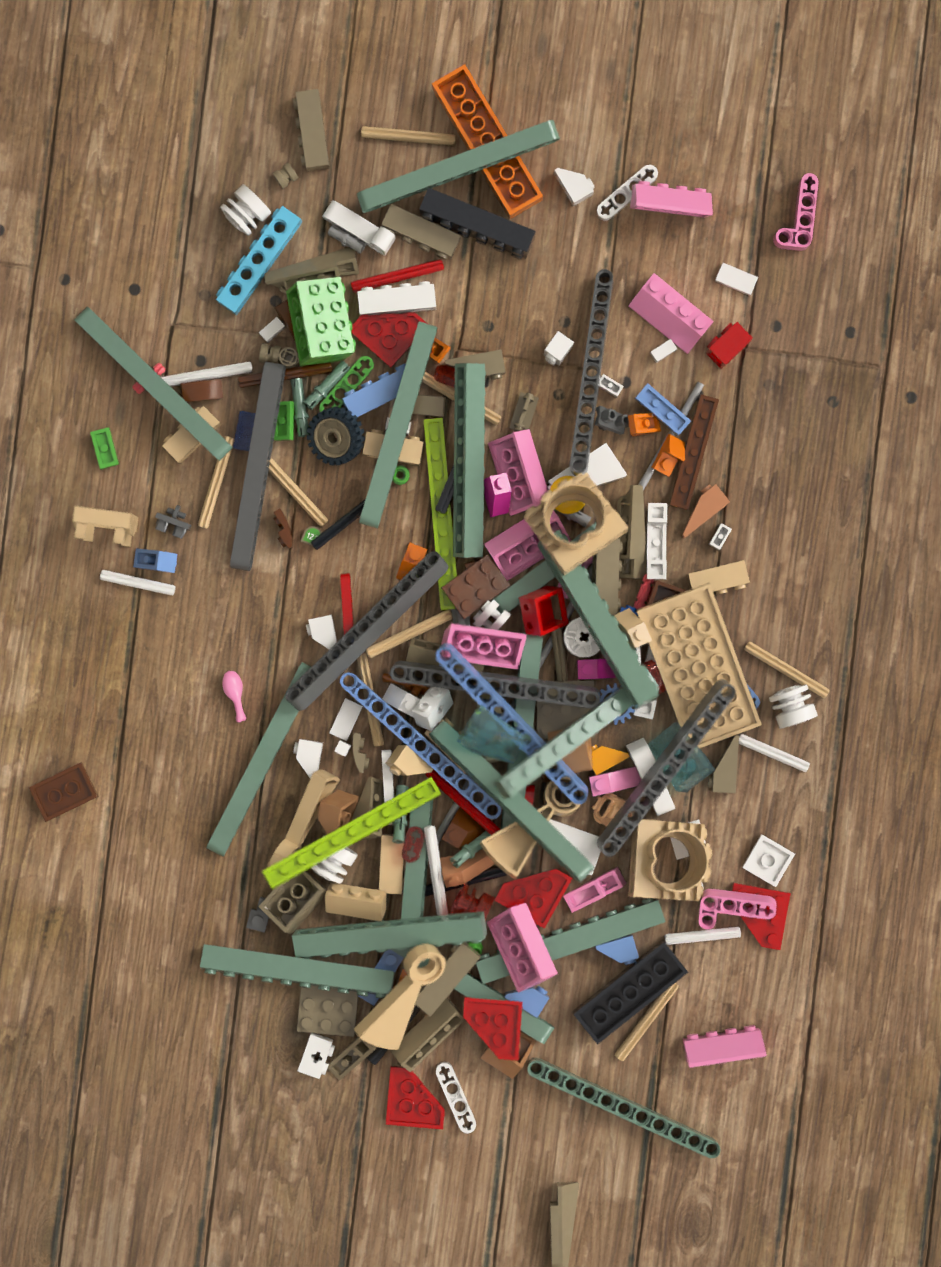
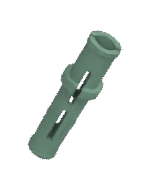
[303,360,350,410]
[290,378,310,437]
[392,785,408,844]
[450,831,491,868]

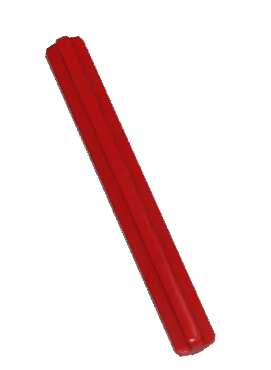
[351,259,444,293]
[425,769,500,835]

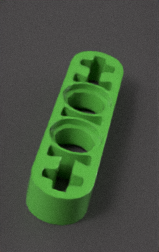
[319,356,374,412]

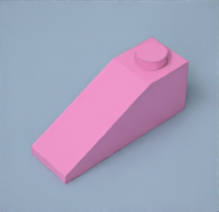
[588,766,642,796]

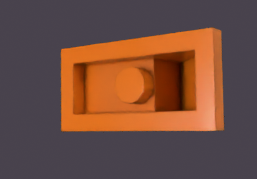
[429,338,450,364]
[628,413,661,436]
[651,434,685,477]
[396,543,428,580]

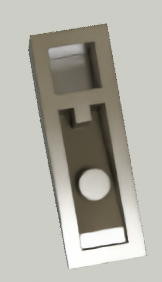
[445,350,506,380]
[708,735,739,793]
[352,777,383,840]
[328,1036,377,1081]

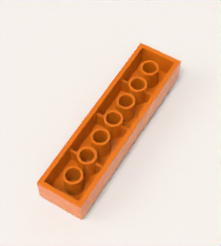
[432,64,543,220]

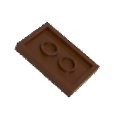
[441,554,510,619]
[29,762,98,822]

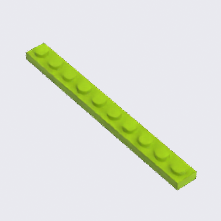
[424,418,457,610]
[262,777,441,889]

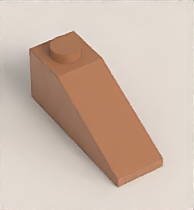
[681,484,730,539]
[440,849,495,888]

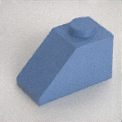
[133,548,177,573]
[595,934,639,965]
[504,986,549,1018]

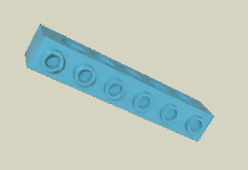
[216,206,303,316]

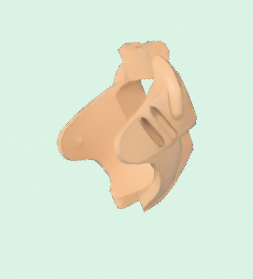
[592,793,632,830]

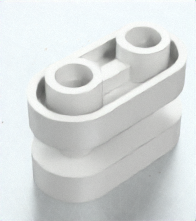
[473,600,511,630]

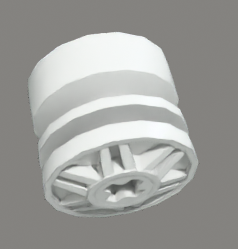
[220,184,271,236]
[563,617,600,657]
[769,685,818,729]
[311,835,358,884]

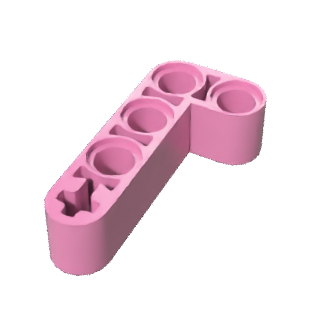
[773,173,818,251]
[698,889,777,930]

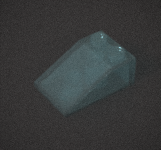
[457,706,529,764]
[648,722,715,793]

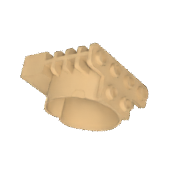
[524,473,628,576]
[628,819,712,901]

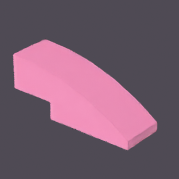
[563,867,627,913]

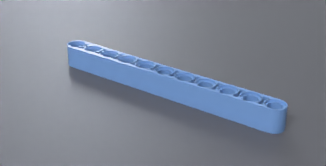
[436,643,588,805]
[340,672,501,819]

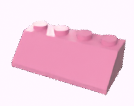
[630,181,713,218]
[629,273,714,354]
[488,429,548,516]
[484,511,571,581]
[441,624,527,670]
[487,903,558,993]
[683,1025,766,1068]

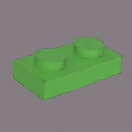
[274,401,294,441]
[90,427,119,470]

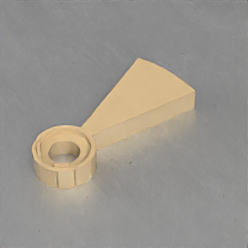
[268,770,340,868]
[480,776,583,879]
[354,944,445,1050]

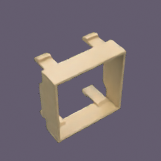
[73,506,139,547]

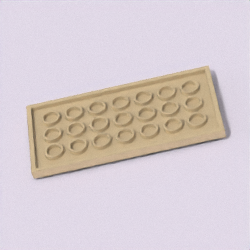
[636,583,762,750]

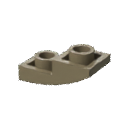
[412,395,446,416]
[353,732,370,773]

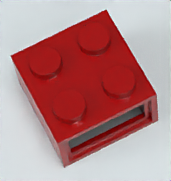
[706,322,753,369]
[519,586,569,636]

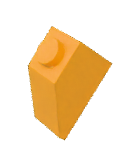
[592,744,630,775]

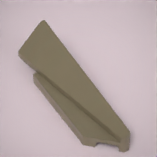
[265,247,359,294]
[617,485,647,579]
[550,1182,579,1267]

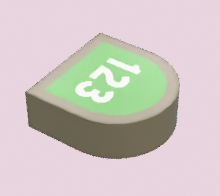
[301,526,322,546]

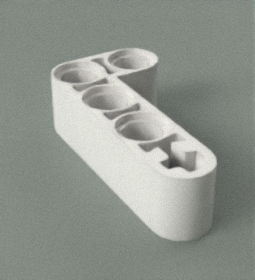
[322,200,395,255]
[626,738,675,816]

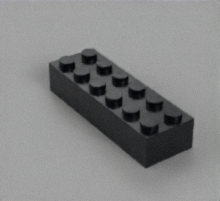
[420,188,536,260]
[572,939,688,1045]

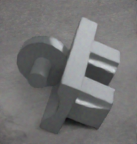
[595,406,629,435]
[155,505,192,539]

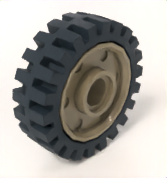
[307,407,365,466]

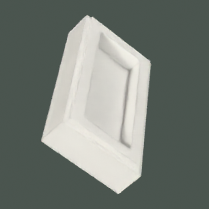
[715,263,758,296]
[330,698,363,741]

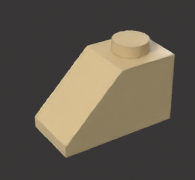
[614,608,652,649]
[385,745,433,776]

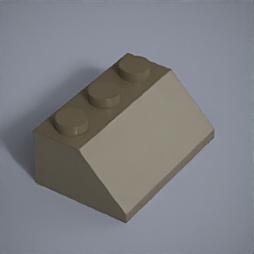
[259,871,327,935]

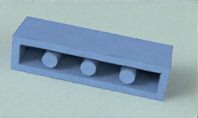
[341,363,406,417]

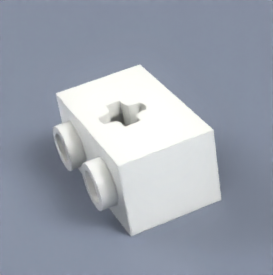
[544,331,574,366]
[412,686,453,731]
[298,1033,335,1079]

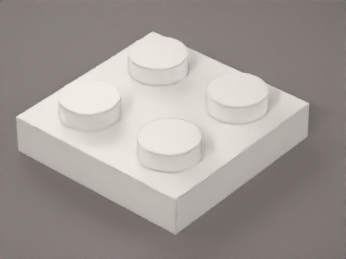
[742,834,795,887]

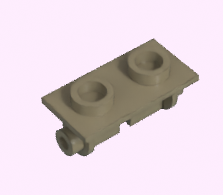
[509,392,539,431]

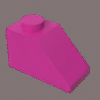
[484,473,512,518]
[577,659,616,680]

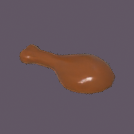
[382,673,431,696]

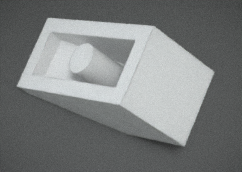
[554,168,595,206]
[306,615,338,649]
[382,683,421,718]
[294,739,323,779]

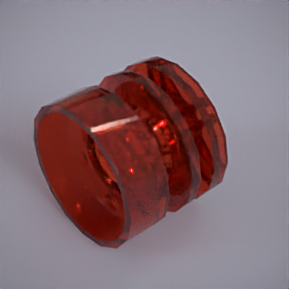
[450,883,495,920]

